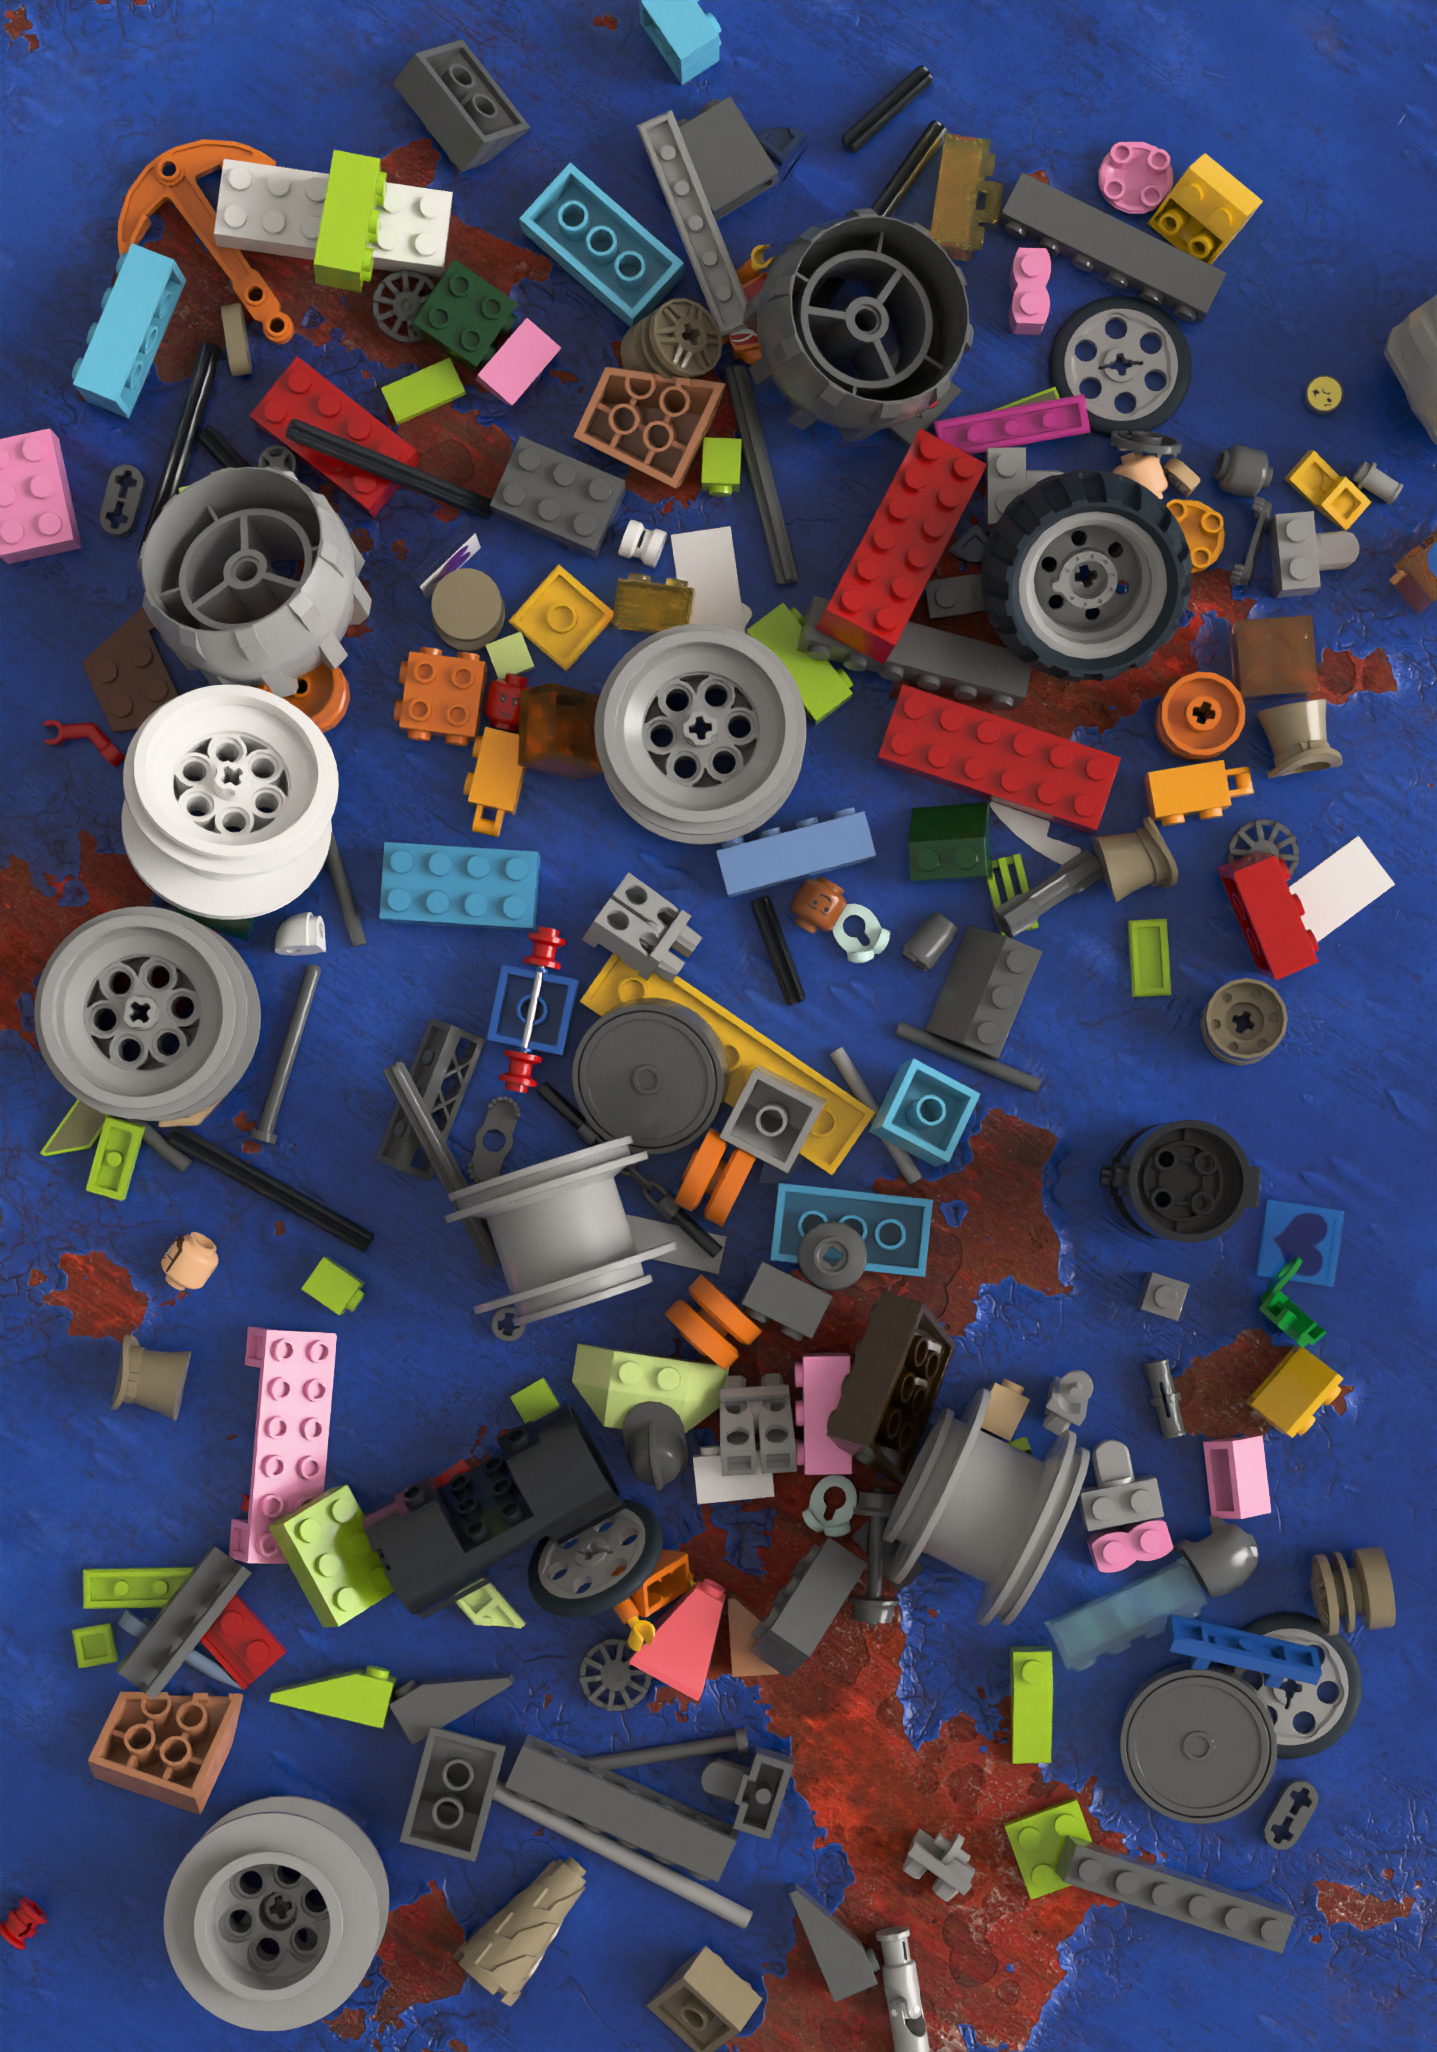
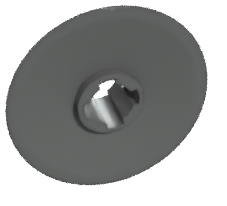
[797,1221,867,1291]

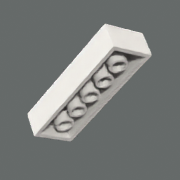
[214,159,453,278]

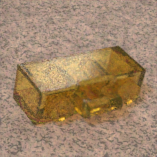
[930,133,1003,261]

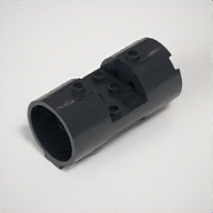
[1099,1120,1261,1243]
[361,1401,627,1619]

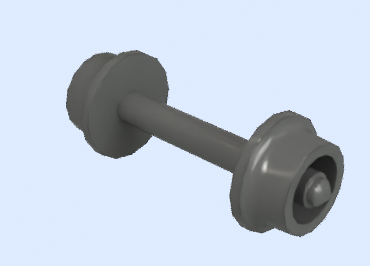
[848,1485,899,1628]

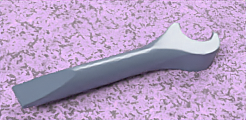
[118,1610,242,1689]

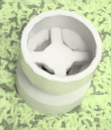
[618,519,667,568]

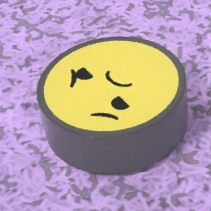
[1303,375,1344,415]

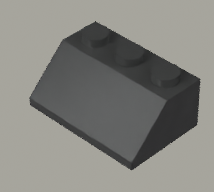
[393,39,531,172]
[925,925,1043,1060]

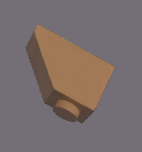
[727,1594,779,1677]

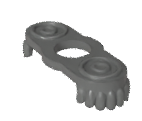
[1229,496,1272,586]
[467,1096,520,1183]

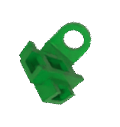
[1259,1255,1327,1347]

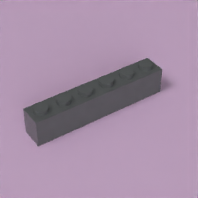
[999,172,1227,323]
[797,596,1032,711]
[505,1734,739,1882]
[1055,1835,1295,1954]

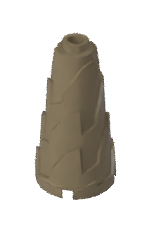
[453,1856,587,2007]

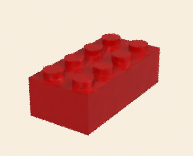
[249,356,420,519]

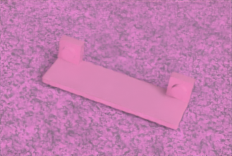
[229,1327,337,1564]

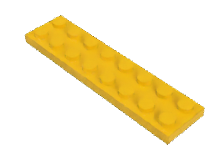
[580,953,876,1176]

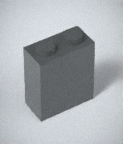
[677,96,778,221]

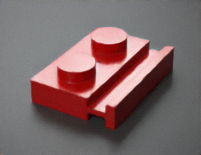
[200,1594,287,1690]

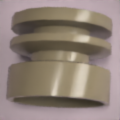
[620,298,722,379]
[1200,978,1288,1066]
[1310,1546,1396,1636]

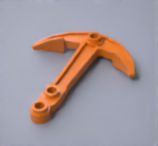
[117,139,294,345]

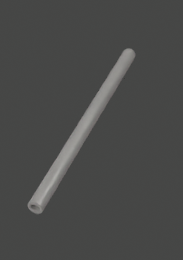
[493,1780,753,1929]

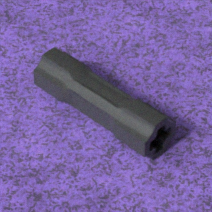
[992,849,1104,938]

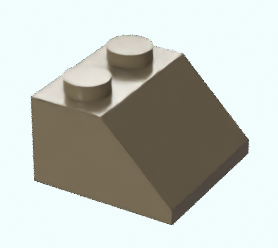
[647,1946,762,2052]

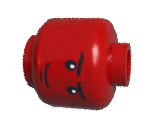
[484,673,537,732]

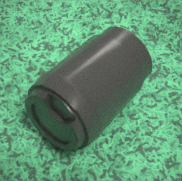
[901,911,958,973]

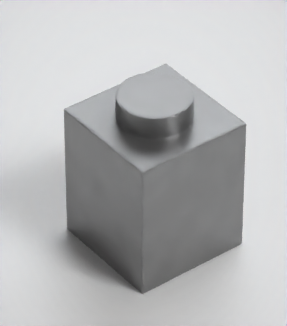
[1135,1271,1190,1321]

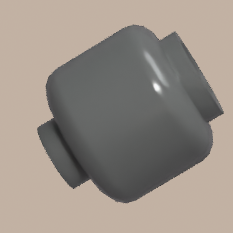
[1213,443,1273,499]

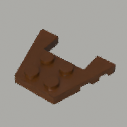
[82,607,179,733]

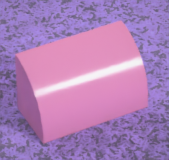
[475,318,561,406]
[1203,1436,1271,1519]

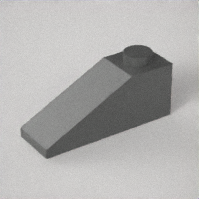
[389,1673,515,1745]
[788,1883,881,2002]

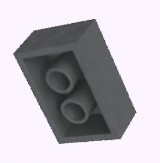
[490,436,627,559]
[749,1537,867,1678]

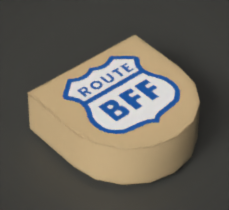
[1163,458,1200,498]

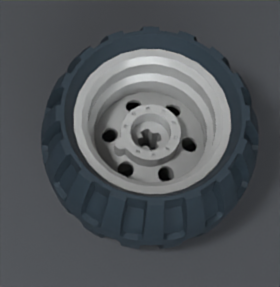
[981,469,1192,682]

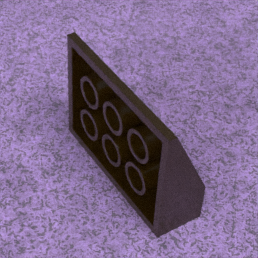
[826,1291,957,1486]

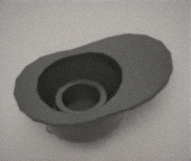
[623,1401,689,1491]

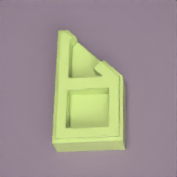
[456,1582,526,1629]

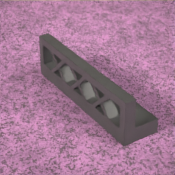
[375,1018,486,1181]
[115,1545,251,1700]

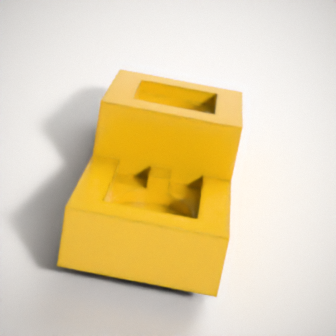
[1284,450,1371,531]

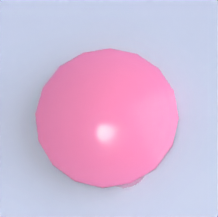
[1099,142,1173,214]

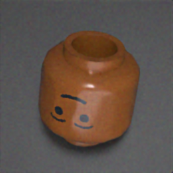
[790,875,846,935]

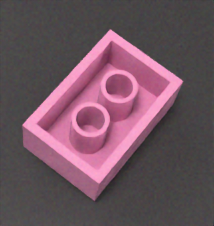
[0,428,82,564]
[794,1353,852,1475]

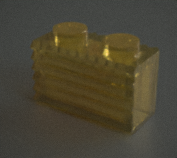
[612,573,696,634]

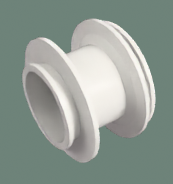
[121,684,339,920]

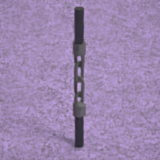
[537,1081,723,1258]

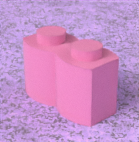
[1008,247,1051,335]
[1086,1518,1173,1573]

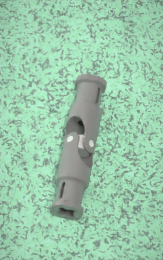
[876,1926,930,2052]

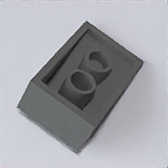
[400,1726,506,1862]

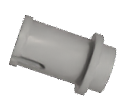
[1352,461,1404,505]

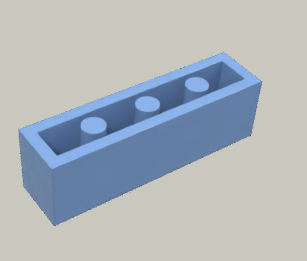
[716,807,876,898]

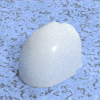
[275,912,326,956]

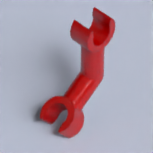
[43,720,126,768]

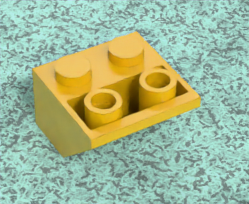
[1147,153,1263,265]
[1246,1344,1343,1438]

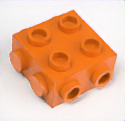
[394,647,488,747]

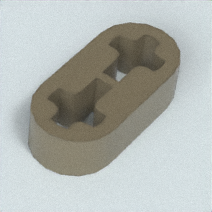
[221,303,252,377]

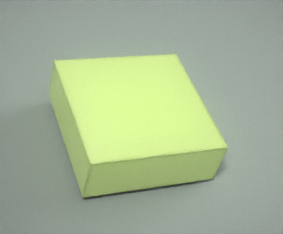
[486,631,535,679]

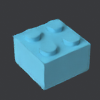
[639,0,722,85]
[869,1058,980,1167]

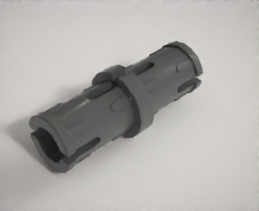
[1144,1358,1187,1440]

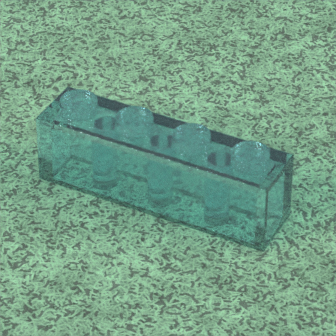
[1044,1557,1208,1671]

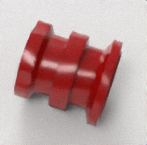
[0,1897,49,1950]

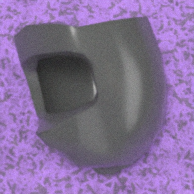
[1173,1516,1259,1598]

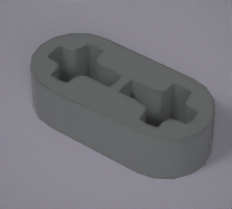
[100,464,146,538]
[1262,1778,1318,1850]

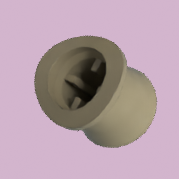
[431,568,505,652]
[1256,699,1343,779]
[1093,816,1178,903]
[110,1334,192,1421]

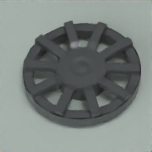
[372,270,436,343]
[1110,430,1182,458]
[1227,819,1299,882]
[579,1638,652,1711]

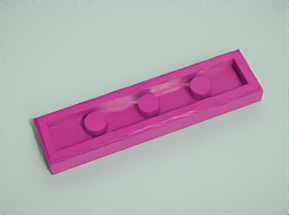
[934,394,1090,454]

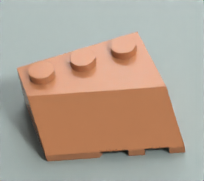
[573,367,726,488]
[88,1691,243,1815]

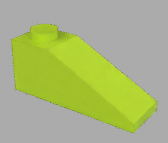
[1009,1645,1053,1764]
[269,1665,397,1729]

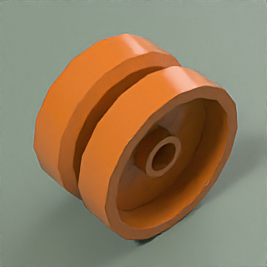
[257,663,350,734]
[1155,672,1245,762]
[674,1128,756,1227]
[664,1274,762,1371]

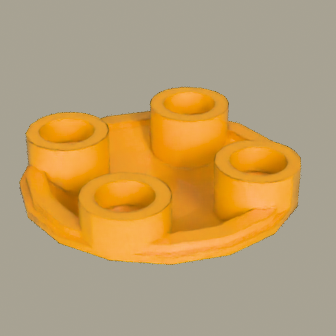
[1166,499,1225,573]

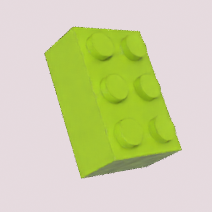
[313,150,387,292]
[268,1485,395,1628]

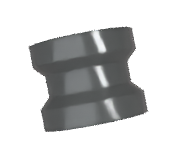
[258,445,300,479]

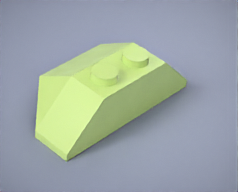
[572,1343,729,1433]

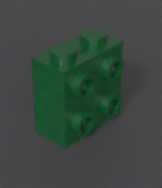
[408,259,518,371]

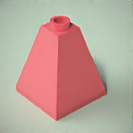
[629,1579,726,1701]

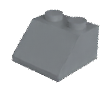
[719,1065,827,1173]

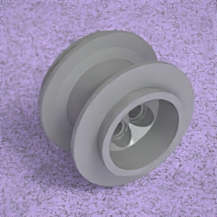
[594,623,807,845]
[34,906,261,1121]
[444,1135,678,1326]
[883,1388,1090,1626]
[164,1795,390,2031]

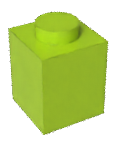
[701,437,742,497]
[301,1256,365,1315]

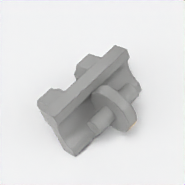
[1042,1370,1093,1436]
[902,1828,976,1902]

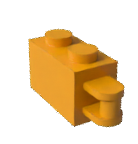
[463,727,532,837]
[1144,760,1254,826]

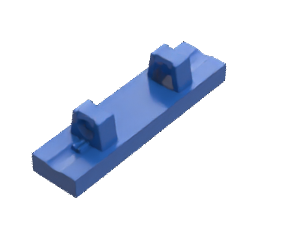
[1165,1614,1322,1689]

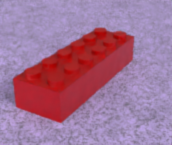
[815,429,987,665]
[876,684,1121,835]

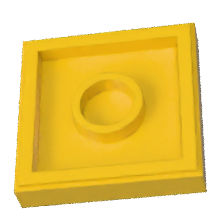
[509,564,616,672]

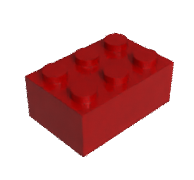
[1216,850,1319,980]

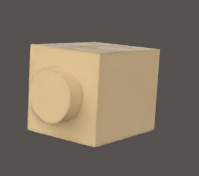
[981,1378,1030,1441]

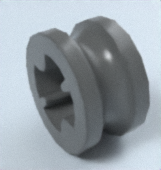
[491,1306,526,1342]

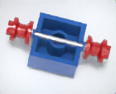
[486,926,580,1094]

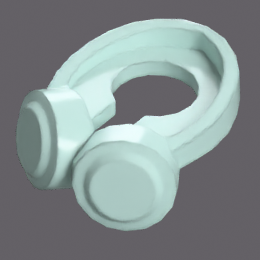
[833,904,890,963]
[802,1475,857,1537]

